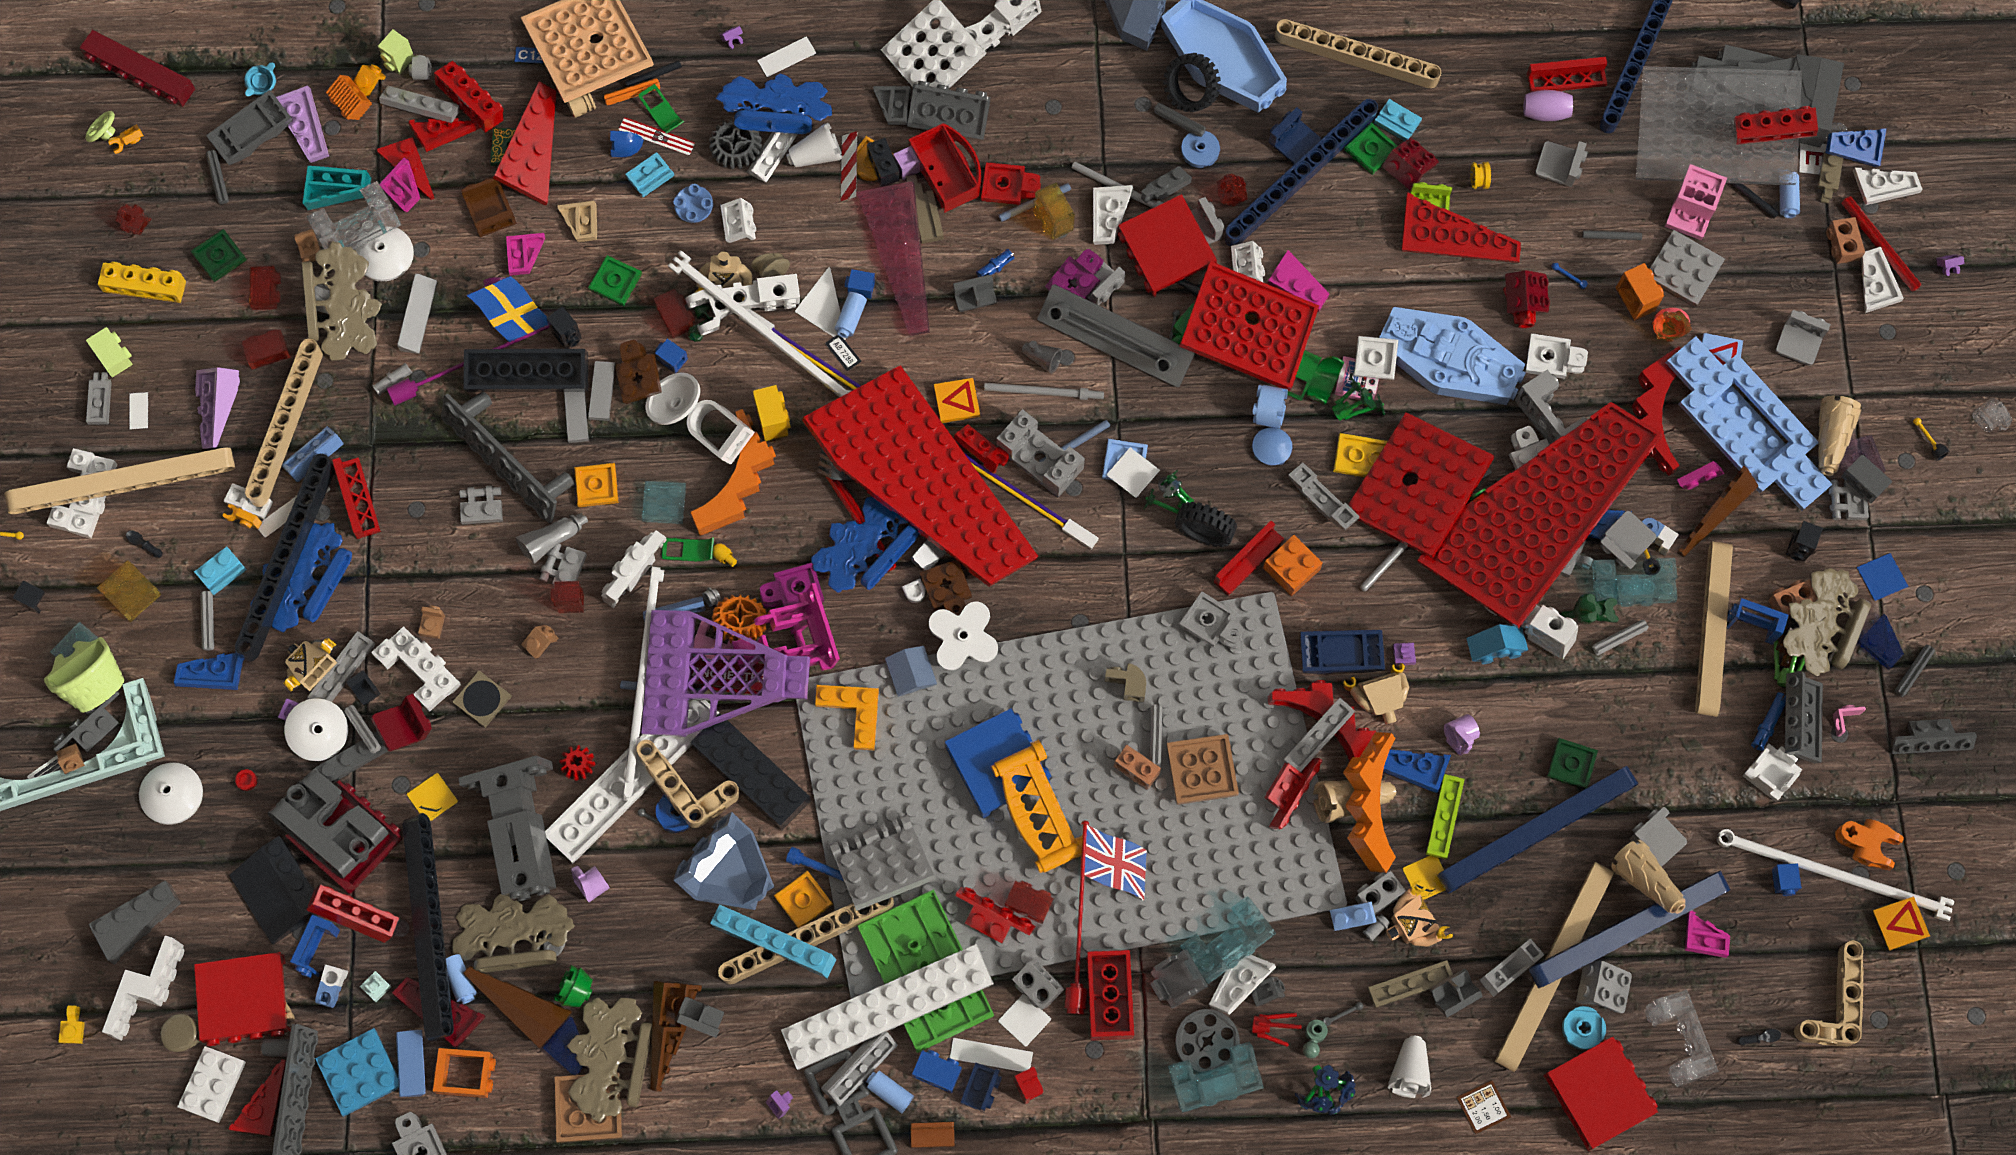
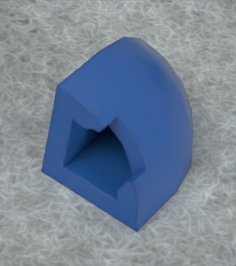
[610,131,644,157]

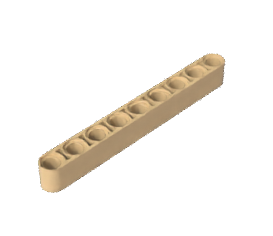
[1275,19,1441,89]
[245,339,323,507]
[1695,541,1733,717]
[718,897,894,984]

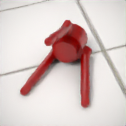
[1503,287,1536,328]
[1252,1013,1302,1047]

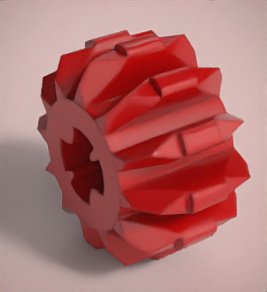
[559,745,596,781]

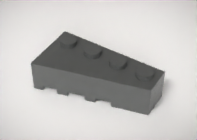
[89,880,181,965]

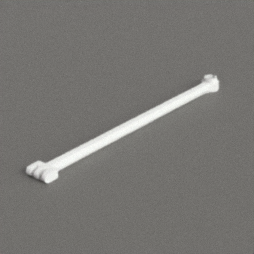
[667,250,851,397]
[622,566,664,801]
[1717,829,1954,922]

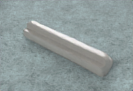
[200,591,214,651]
[1592,620,1648,655]
[344,705,381,754]
[1149,705,1162,765]

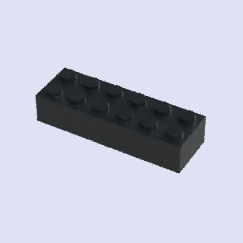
[464,349,588,392]
[690,713,811,831]

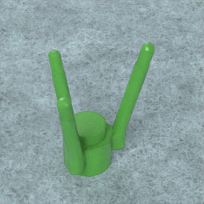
[1774,640,1805,688]

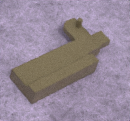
[893,174,944,244]

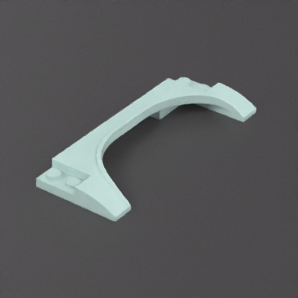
[0,678,165,811]

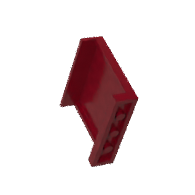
[286,780,403,894]

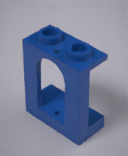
[1726,598,1789,645]
[290,915,340,978]

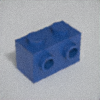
[912,1049,962,1094]

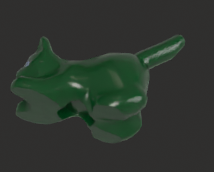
[1559,594,1619,624]

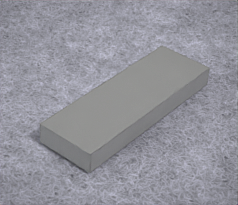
[588,361,615,421]
[564,392,589,443]

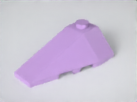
[195,367,240,449]

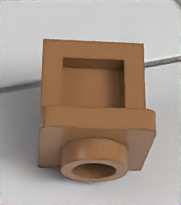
[294,229,320,262]
[521,625,559,659]

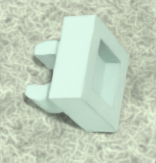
[360,971,391,1002]

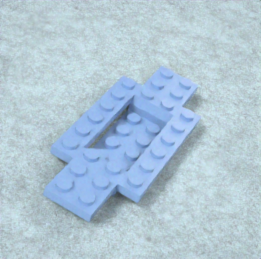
[1665,336,1832,511]

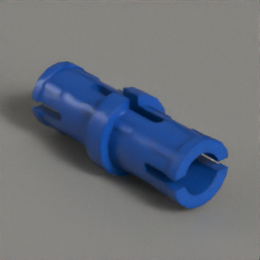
[976,249,1015,277]

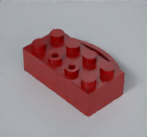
[909,123,981,213]

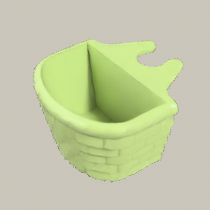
[44,637,124,713]

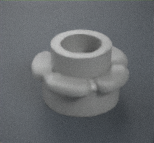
[702,587,721,607]

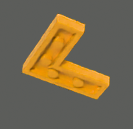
[815,685,879,751]

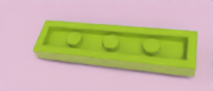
[1426,774,1465,860]

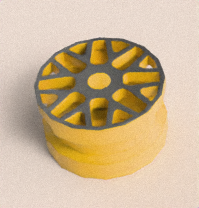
[1470,162,1491,189]

